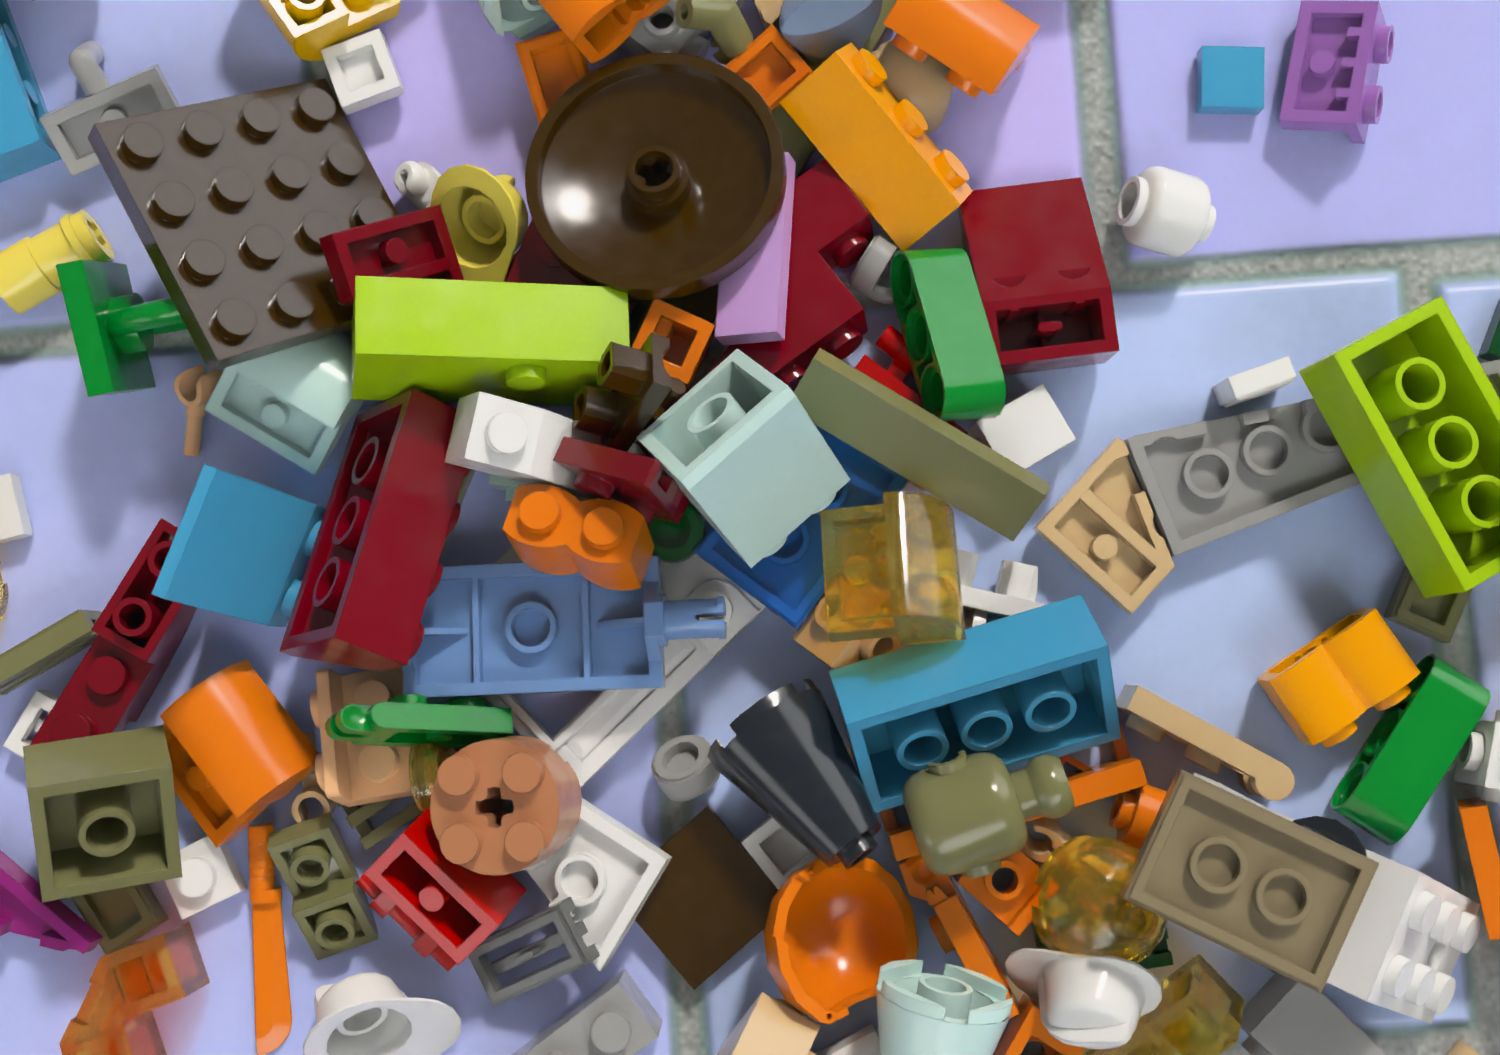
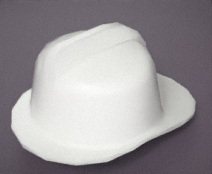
[1005,948,1162,1050]
[303,972,461,1055]

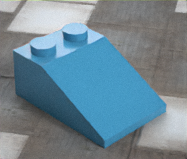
[152,464,326,627]

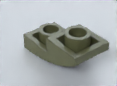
[267,812,378,960]

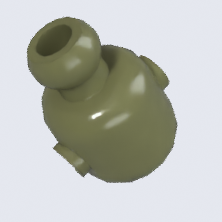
[902,750,1075,878]

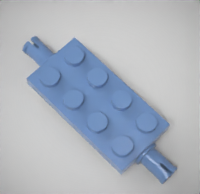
[401,556,727,698]

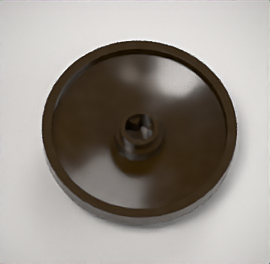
[525,53,787,300]

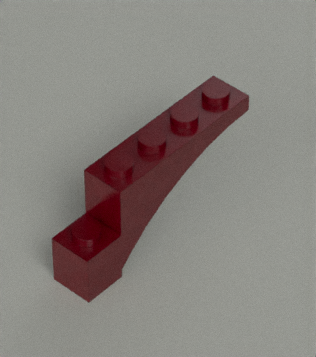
[637,159,874,477]

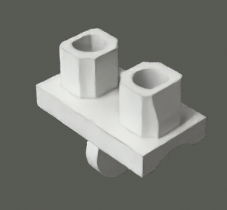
[920,547,1044,634]

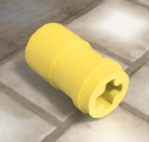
[0,209,115,314]

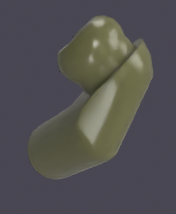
[675,0,753,65]

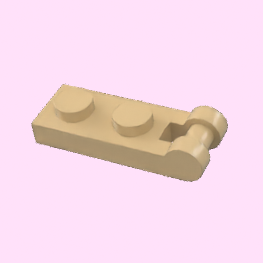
[1116,684,1295,801]

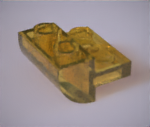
[820,491,966,646]

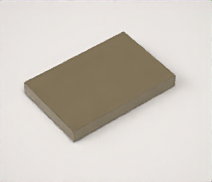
[1120,769,1379,993]

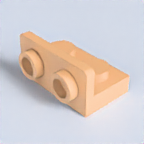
[310,667,420,807]

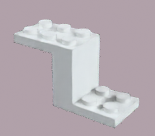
[1194,772,1481,1024]

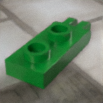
[325,694,513,749]

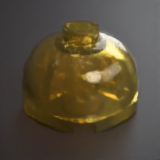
[1032,834,1168,963]

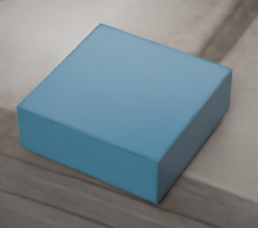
[1196,46,1265,115]

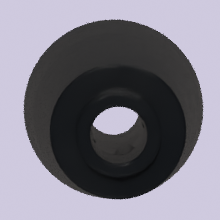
[707,679,881,869]

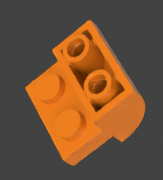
[883,0,1041,98]
[160,659,319,848]

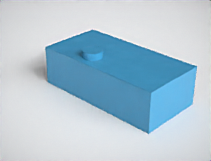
[829,594,1121,813]

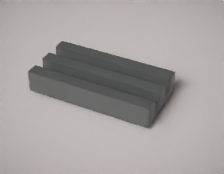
[468,896,600,1007]

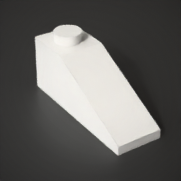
[445,391,644,501]

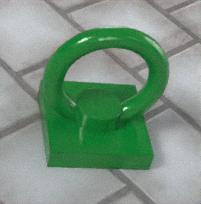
[56,260,187,397]

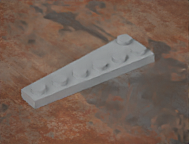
[1124,359,1500,557]

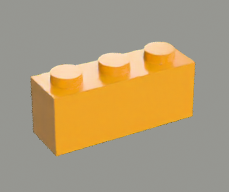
[779,42,973,250]

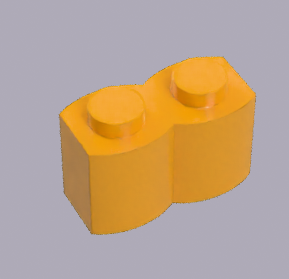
[1257,607,1421,748]

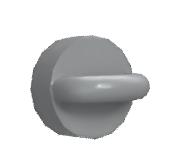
[849,232,910,304]
[651,735,720,802]

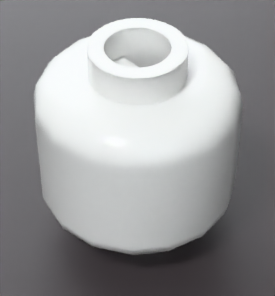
[1115,166,1216,257]

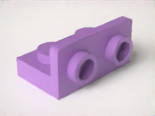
[1278,0,1395,144]

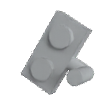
[39,41,181,176]

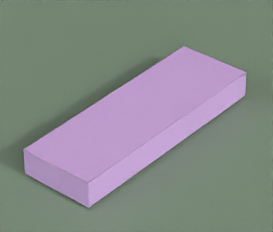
[715,152,796,346]

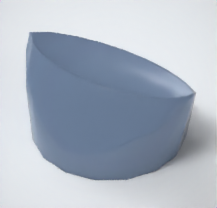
[779,0,883,64]

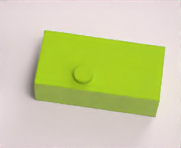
[352,276,630,406]
[1298,295,1500,598]

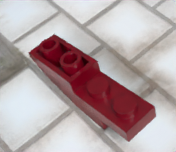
[30,518,197,745]

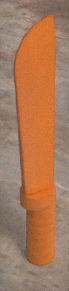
[248,823,292,1055]

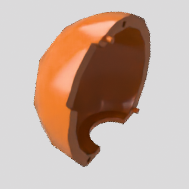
[764,858,918,1024]

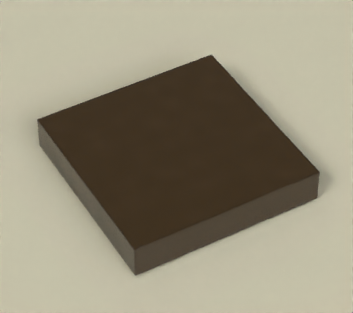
[635,805,778,990]

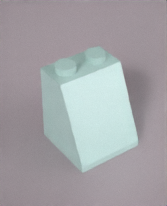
[636,349,851,568]

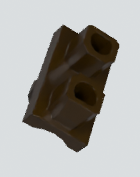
[573,332,686,452]

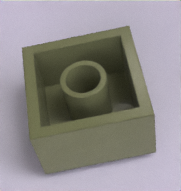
[23,725,183,903]

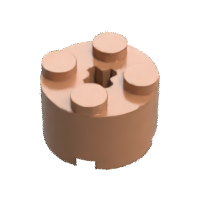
[430,736,582,876]

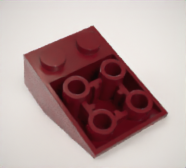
[958,177,1120,376]

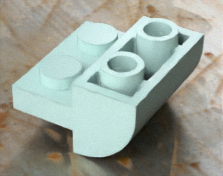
[204,332,364,475]

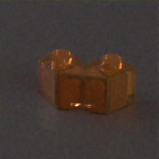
[59,922,210,1055]

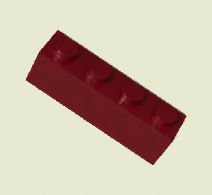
[279,388,471,672]

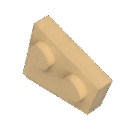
[1033,437,1175,614]

